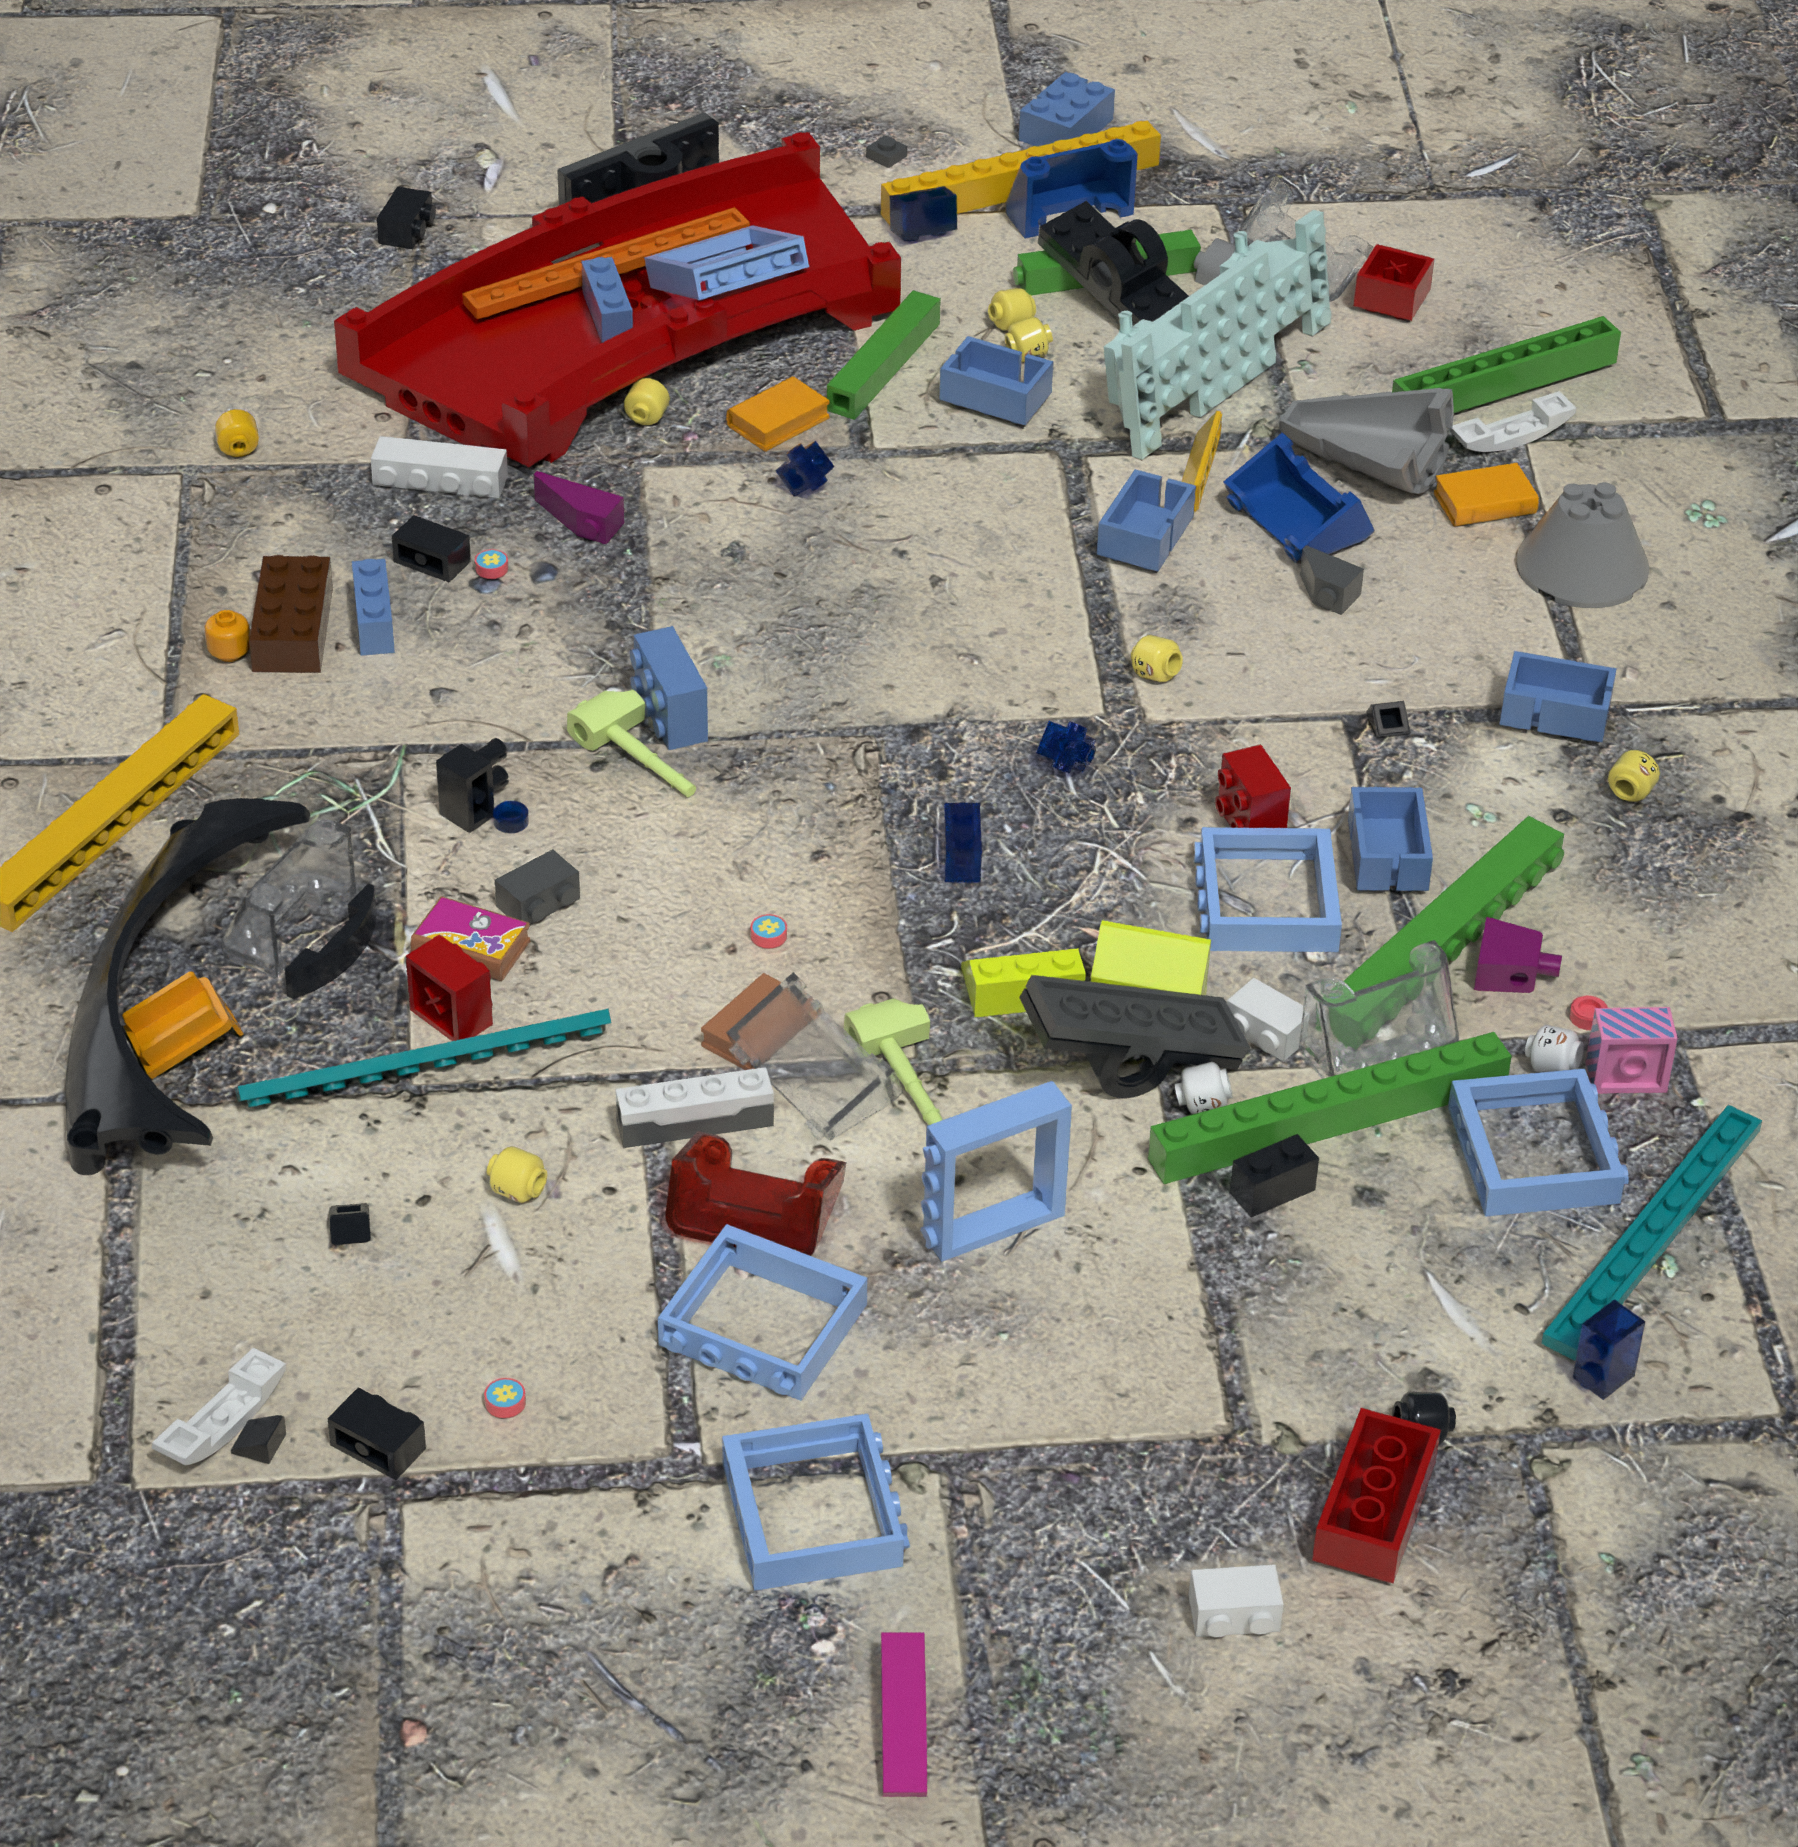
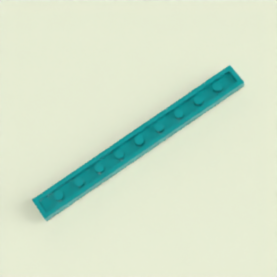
[235,1008,612,1107]
[1541,1104,1762,1362]

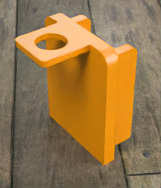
[122,971,244,1079]

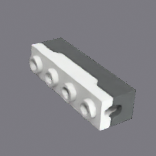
[615,1067,774,1148]

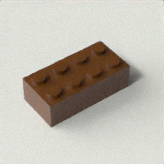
[249,555,333,673]

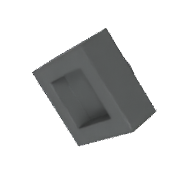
[866,136,907,168]

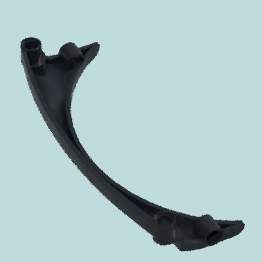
[65,798,311,1175]

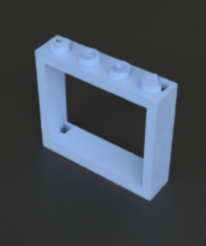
[644,226,809,300]
[1194,827,1342,952]
[1448,1068,1629,1217]
[920,1081,1072,1262]
[658,1224,868,1401]
[722,1413,910,1591]

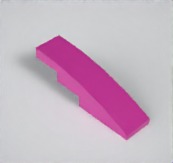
[881,1632,927,1797]

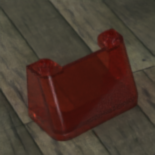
[665,1131,847,1256]

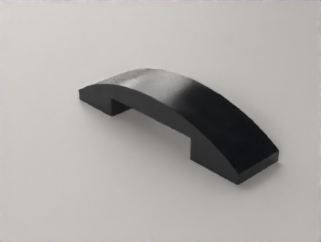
[284,883,377,999]

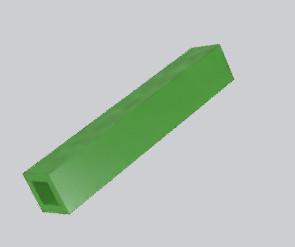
[1013,230,1201,296]
[827,290,941,420]

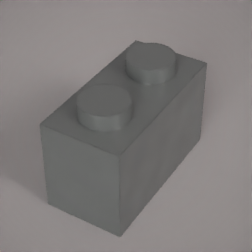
[495,849,580,925]

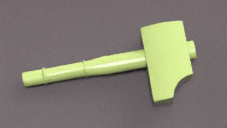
[567,690,696,797]
[844,998,943,1125]

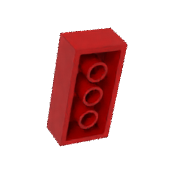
[1312,1408,1441,1584]

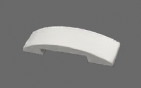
[1450,391,1576,452]
[152,1348,286,1465]

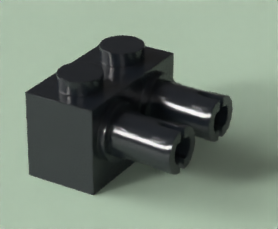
[436,738,509,833]

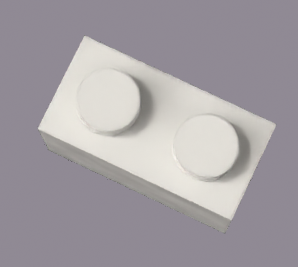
[1227,978,1314,1062]
[1188,1564,1284,1637]

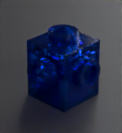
[775,441,835,497]
[1036,721,1096,774]

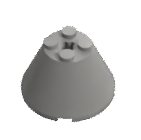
[1517,482,1649,608]

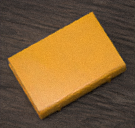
[726,376,830,452]
[1433,463,1539,527]

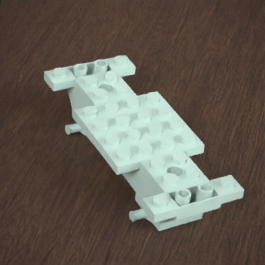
[1103,210,1331,460]

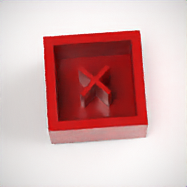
[1353,244,1435,321]
[1215,744,1291,828]
[406,934,493,1041]

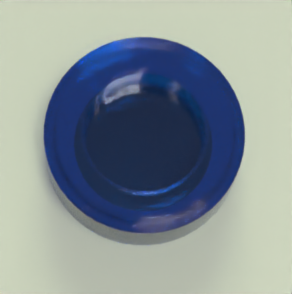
[493,801,529,834]

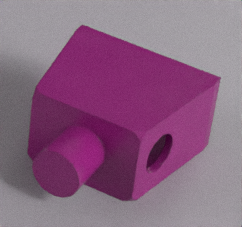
[1474,917,1562,993]

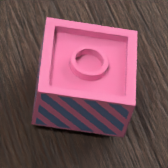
[1585,1007,1678,1094]

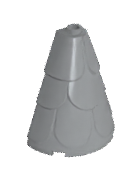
[1279,388,1454,494]

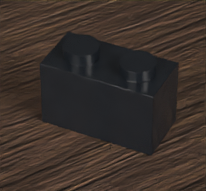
[377,186,436,250]
[392,515,471,583]
[1230,1134,1319,1218]
[327,1387,426,1480]

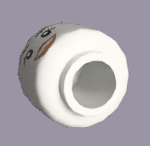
[1525,1025,1584,1073]
[1175,1062,1233,1114]

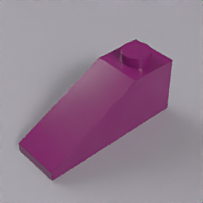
[534,471,624,544]

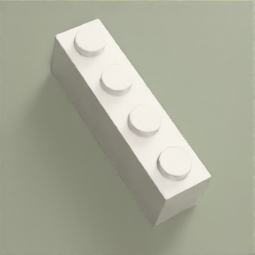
[371,436,508,499]

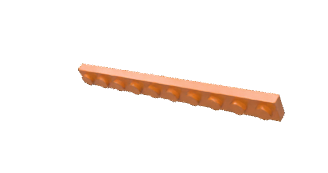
[462,207,750,319]

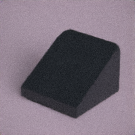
[1366,701,1411,738]
[329,1203,371,1245]
[231,1415,286,1464]

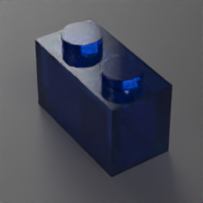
[889,186,957,241]
[943,802,982,883]
[1573,1299,1645,1400]

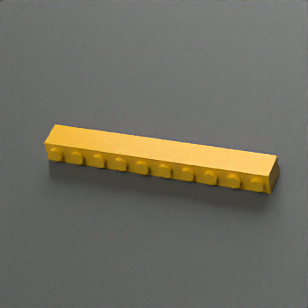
[881,120,1161,229]
[0,694,239,932]

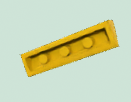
[1181,411,1223,512]

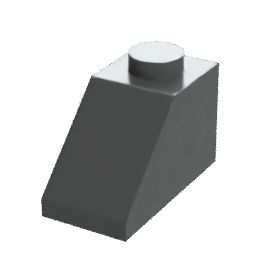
[1300,545,1364,615]

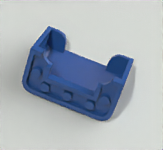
[1006,139,1138,239]
[1223,433,1375,563]

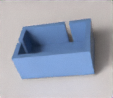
[1019,72,1115,146]
[939,336,1053,425]
[1097,469,1196,572]
[630,626,708,750]
[1500,651,1617,742]
[1348,787,1433,891]

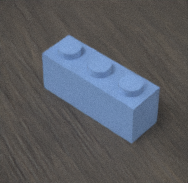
[582,257,633,343]
[352,559,395,656]

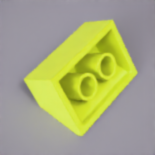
[1091,920,1211,995]
[961,948,1086,1017]

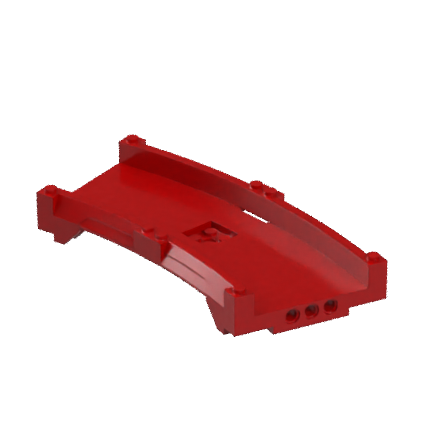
[334,132,901,467]

